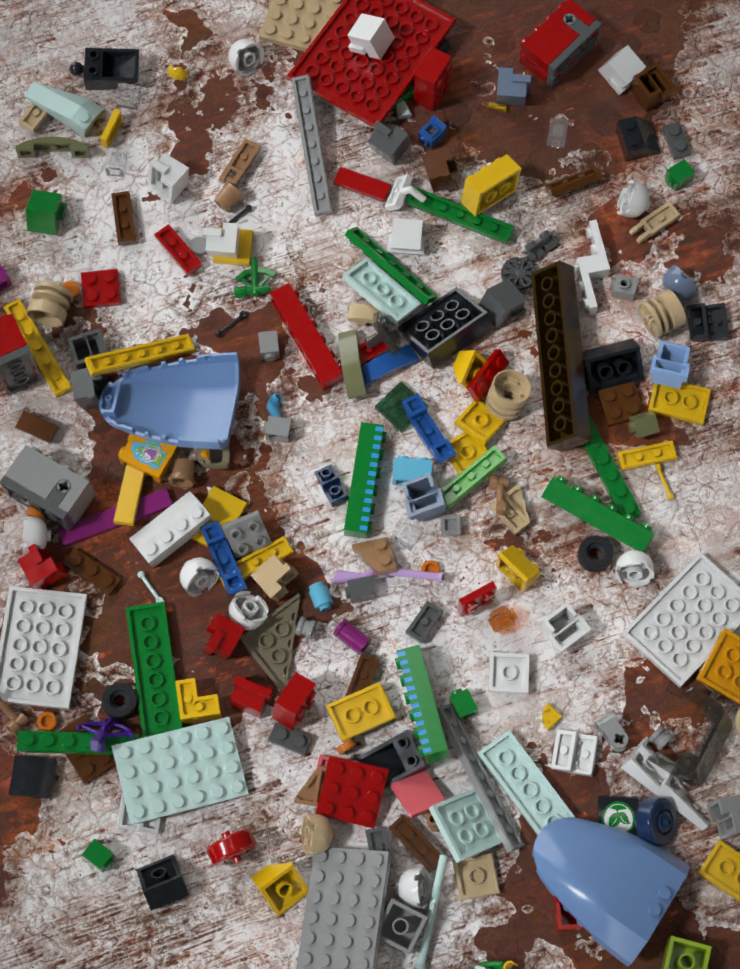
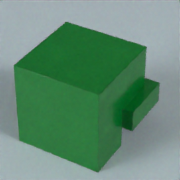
[26,190,67,235]

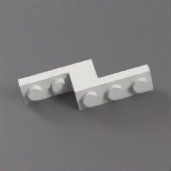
[573,220,610,315]

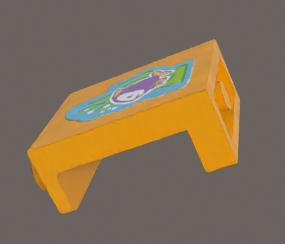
[118,434,179,484]

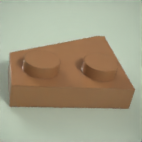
[352,537,397,576]
[294,765,327,806]

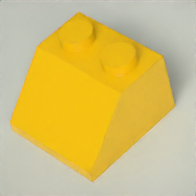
[496,545,541,592]

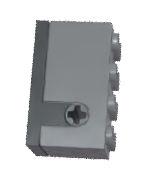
[0,445,96,532]

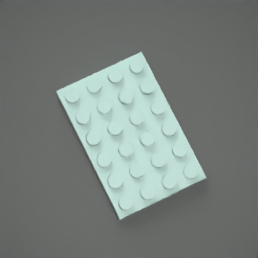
[111,717,249,825]

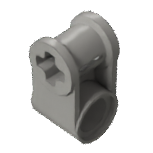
[594,712,628,752]

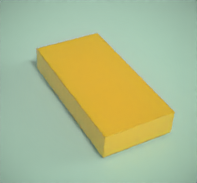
[100,109,123,149]

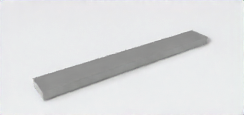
[291,74,333,217]
[437,704,524,853]

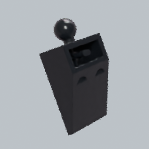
[69,48,139,90]
[356,729,432,790]

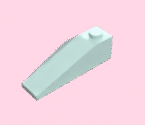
[23,82,104,137]

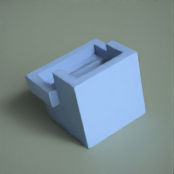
[649,341,690,389]

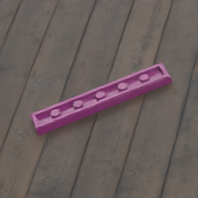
[57,488,172,547]

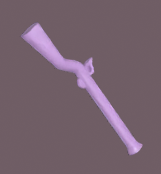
[334,568,443,584]

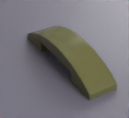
[15,136,91,158]
[338,329,367,399]

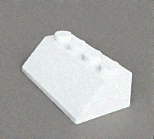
[129,491,213,568]

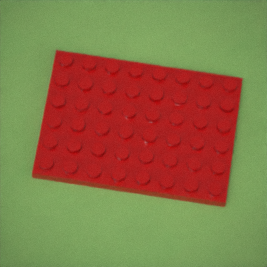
[287,0,456,128]

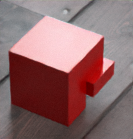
[18,544,68,590]
[203,613,245,660]
[230,675,274,719]

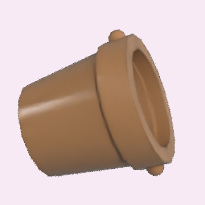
[214,182,244,212]
[168,458,196,489]

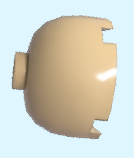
[301,813,336,855]

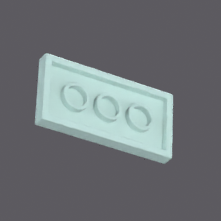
[342,257,421,325]

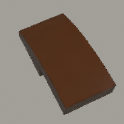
[15,411,59,444]

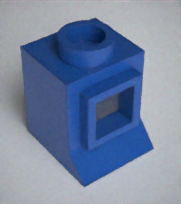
[418,115,447,150]

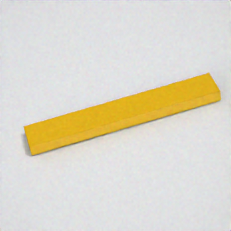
[4,298,72,398]
[84,334,196,377]

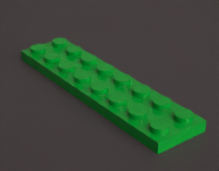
[125,601,182,738]

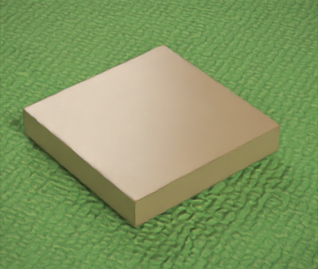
[452,853,500,901]

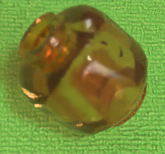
[487,605,518,635]

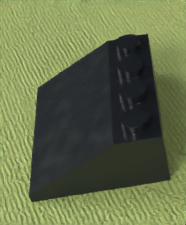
[397,287,493,369]

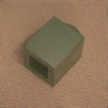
[628,411,660,438]

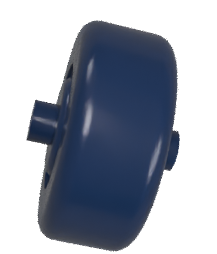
[635,796,677,846]

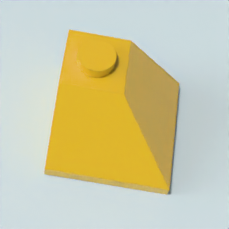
[453,350,488,402]
[250,862,308,916]

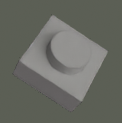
[441,515,461,537]

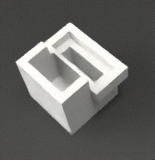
[347,13,395,59]
[598,45,646,95]
[148,153,189,204]
[387,218,425,255]
[203,222,240,259]
[540,602,592,654]

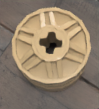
[26,281,73,328]
[638,289,686,338]
[485,370,531,420]

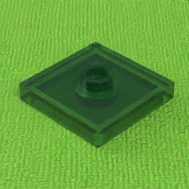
[375,382,428,433]

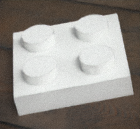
[488,652,529,694]

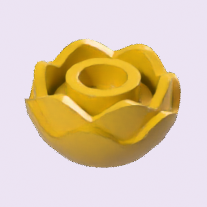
[167,65,189,81]

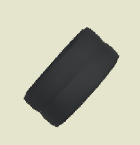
[577,536,613,573]
[101,683,138,720]

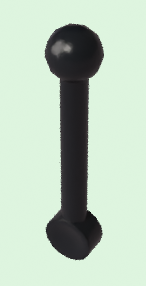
[221,204,252,228]
[215,311,247,337]

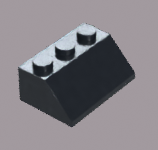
[582,338,644,394]

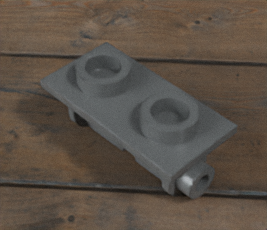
[521,229,560,262]

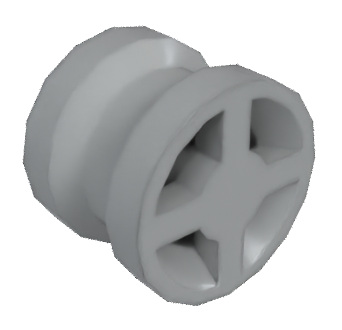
[295,616,317,639]
[648,726,673,751]

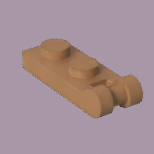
[219,138,261,188]

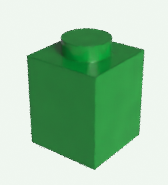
[665,159,695,192]
[449,688,478,722]
[82,838,116,872]

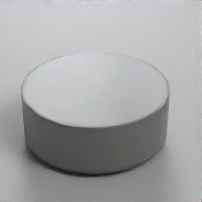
[190,237,206,256]

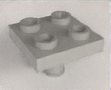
[222,510,272,559]

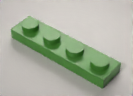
[442,445,508,509]

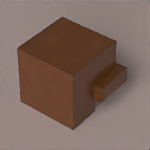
[630,62,678,112]
[422,146,458,192]

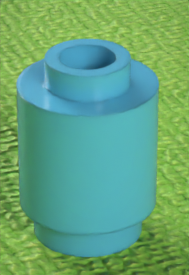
[309,581,334,612]

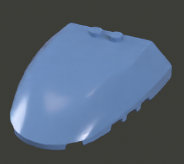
[99,352,241,449]
[532,817,690,967]

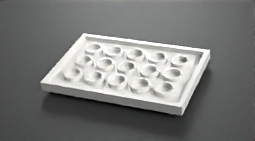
[621,552,740,688]
[0,586,88,710]

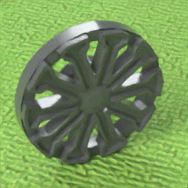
[501,257,535,291]

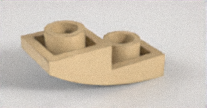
[347,303,388,328]

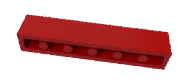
[269,283,343,390]

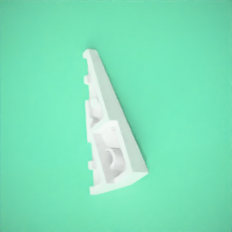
[621,737,710,831]

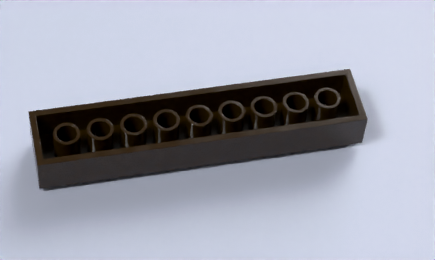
[531,260,591,452]

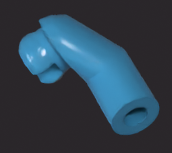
[266,393,283,418]

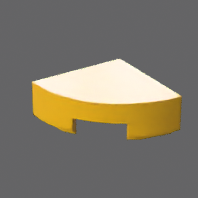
[542,703,562,731]

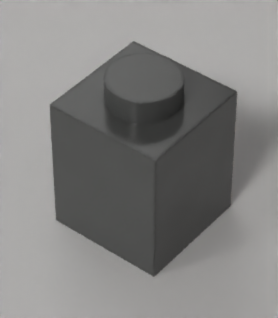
[344,576,374,604]

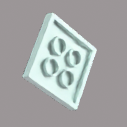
[428,789,503,863]

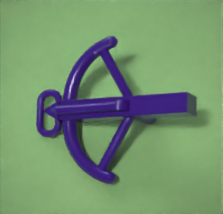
[76,718,134,753]

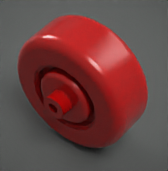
[206,829,257,866]

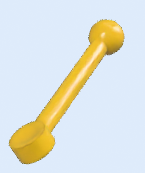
[654,463,674,500]

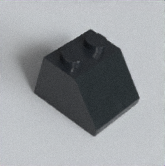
[616,116,661,162]
[136,854,189,911]

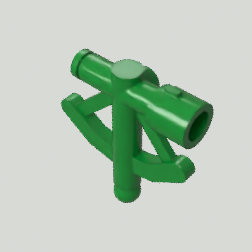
[234,257,276,298]

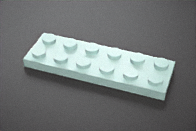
[477,730,576,836]

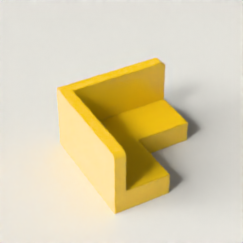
[175,678,221,725]

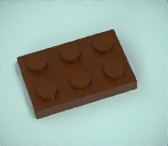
[58,713,116,785]

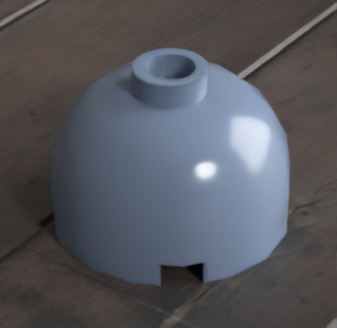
[662,264,699,301]

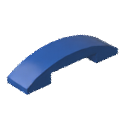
[362,344,420,389]
[401,393,457,464]
[201,521,247,596]

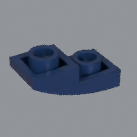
[314,464,349,507]

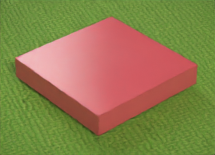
[391,769,445,819]

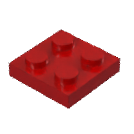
[81,269,121,309]
[457,581,497,616]

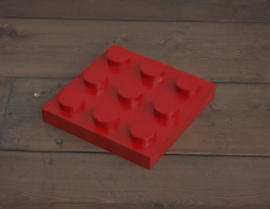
[315,755,389,828]

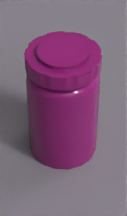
[333,619,371,655]

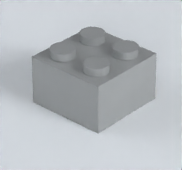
[380,898,428,955]

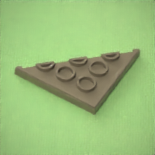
[239,593,300,693]

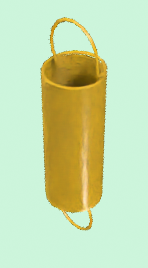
[483,101,512,112]

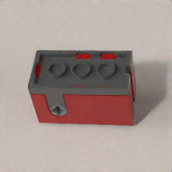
[519,0,602,88]
[0,313,42,396]

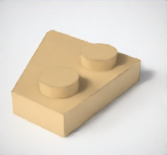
[490,483,530,535]

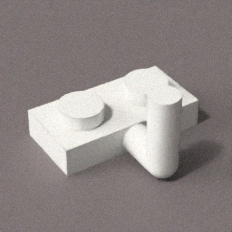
[384,174,426,211]

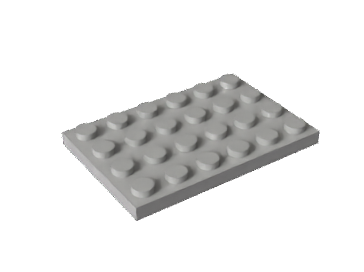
[296,847,392,969]

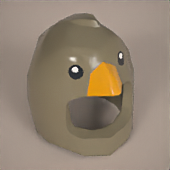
[195,445,230,470]

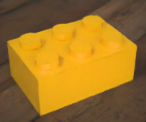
[461,154,522,217]

